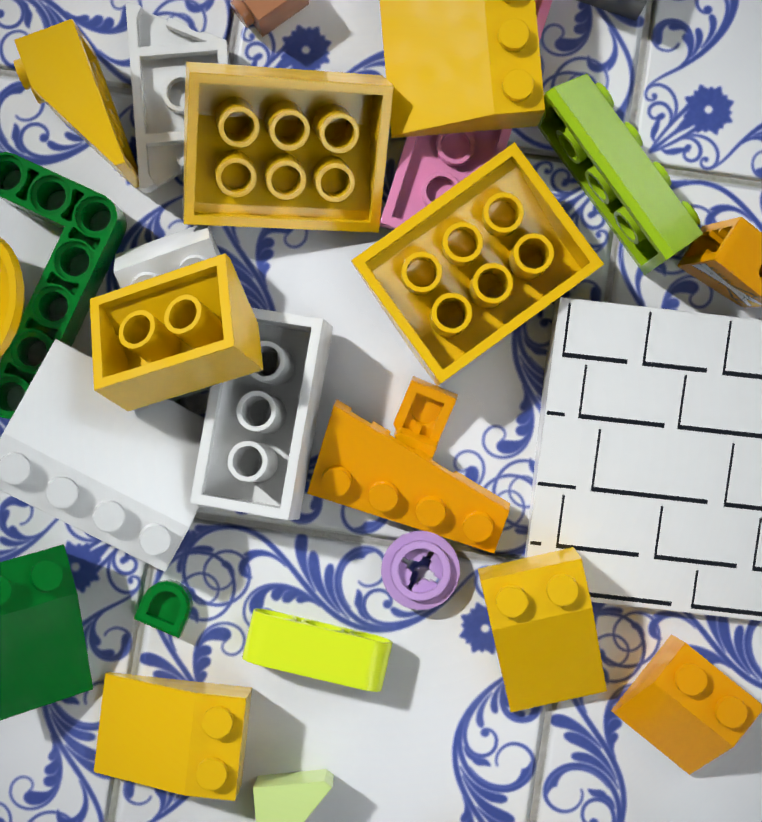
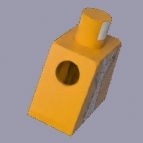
[677,217,762,308]

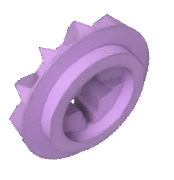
[381,530,460,610]

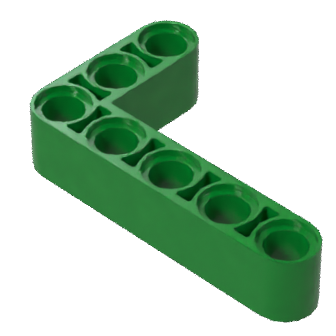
[0,152,127,419]

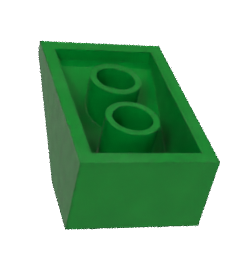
[0,544,93,721]

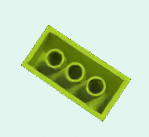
[537,73,703,275]

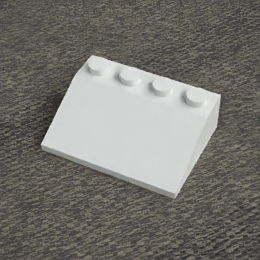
[0,339,205,572]

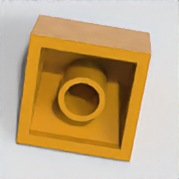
[611,634,762,775]

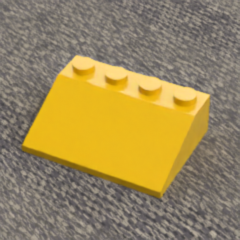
[379,0,545,138]
[183,61,394,233]
[351,142,604,386]

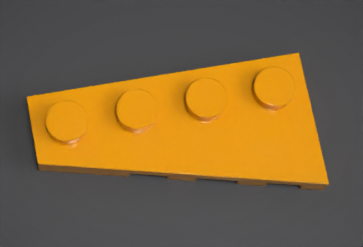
[307,399,510,553]

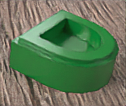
[134,580,193,638]

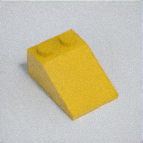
[13,19,139,188]
[478,547,607,712]
[94,672,252,801]

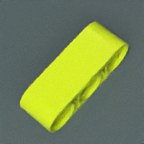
[242,608,393,692]

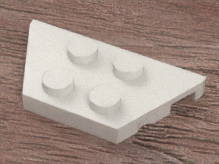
[126,3,230,193]

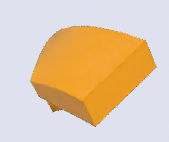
[393,376,458,457]

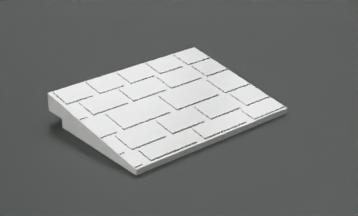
[524,297,762,621]

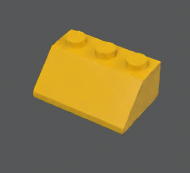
[90,253,263,411]

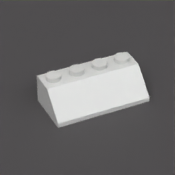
[190,308,333,520]

